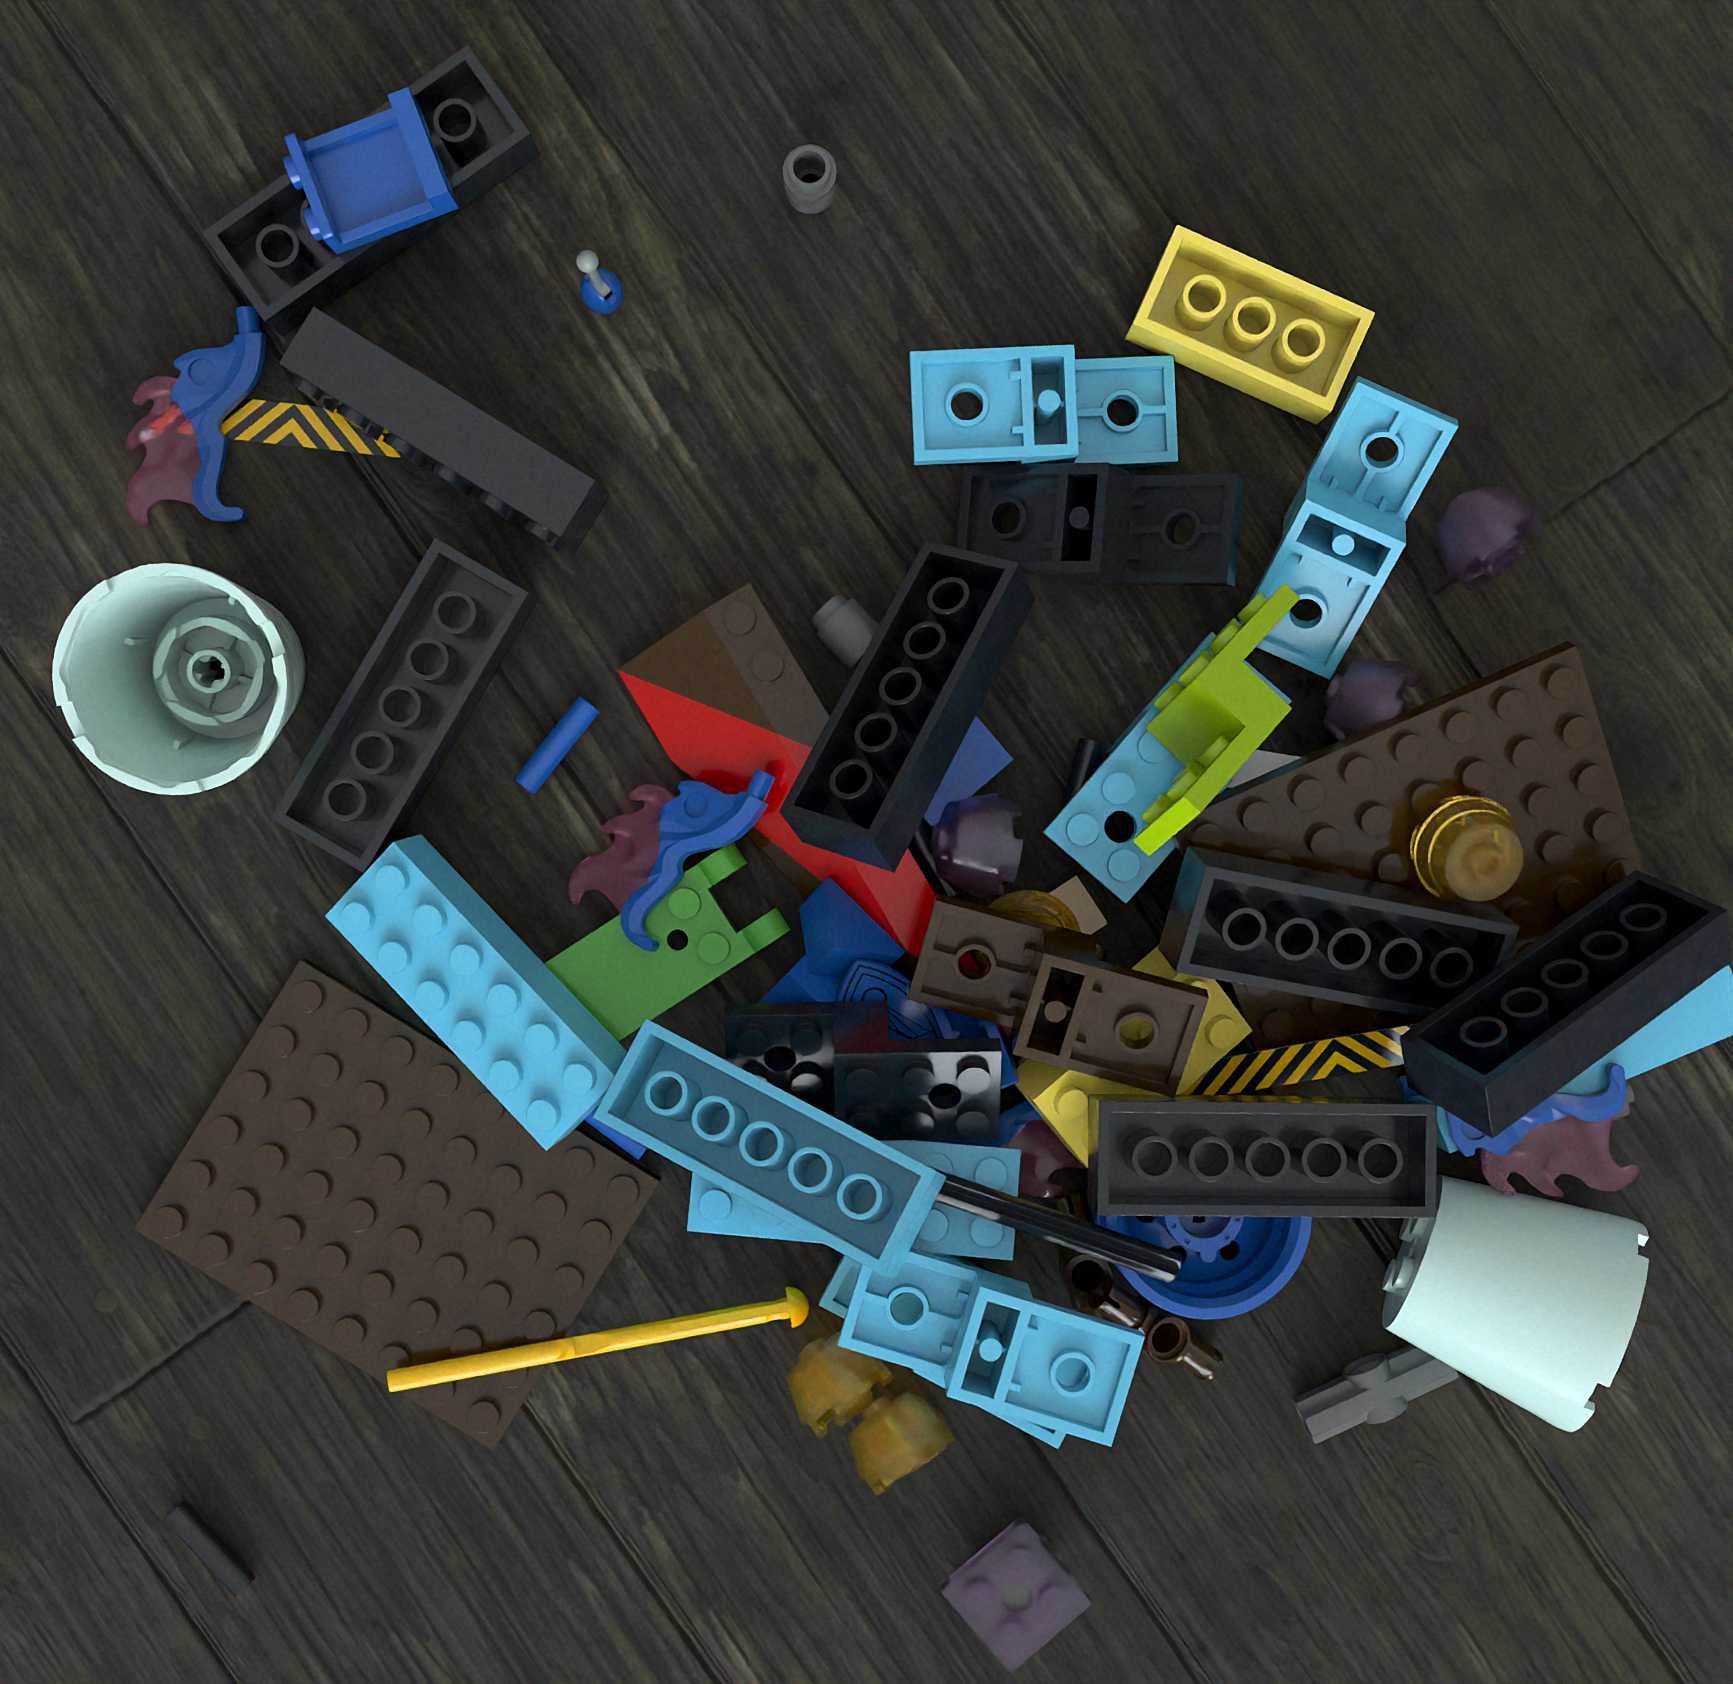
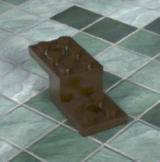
[907,893,1209,1098]

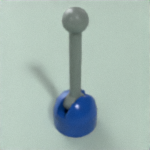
[576,250,624,314]

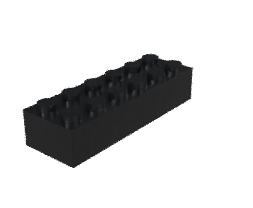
[202,45,540,337]
[279,307,609,552]
[270,538,539,873]
[779,540,1035,873]
[1158,845,1520,1018]
[1400,870,1731,1139]
[1087,1094,1437,1218]

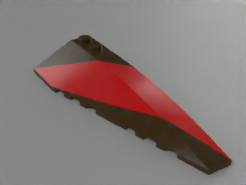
[617,583,1012,1046]

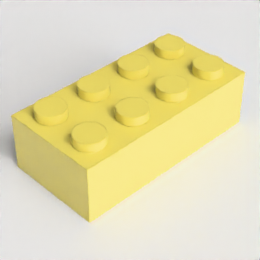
[1125,225,1375,425]
[1015,945,1253,1169]

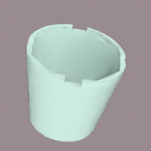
[52,563,306,795]
[1382,1174,1649,1432]

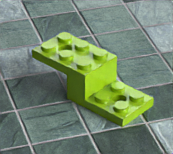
[1132,583,1300,856]

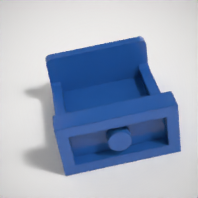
[283,87,459,255]

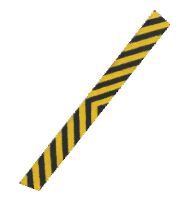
[134,398,404,458]
[1180,1024,1417,1095]

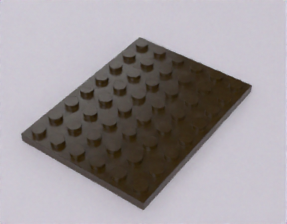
[1172,641,1645,1096]
[134,959,662,1451]

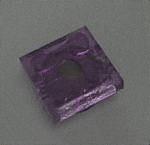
[940,1516,1092,1673]

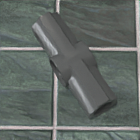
[1292,1343,1459,1444]

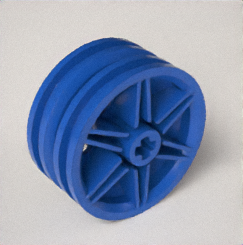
[1091,1209,1312,1320]

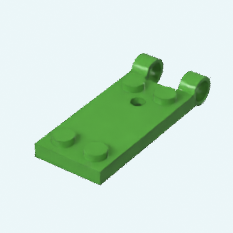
[544,842,791,1041]

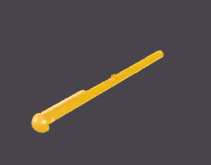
[387,1287,809,1392]

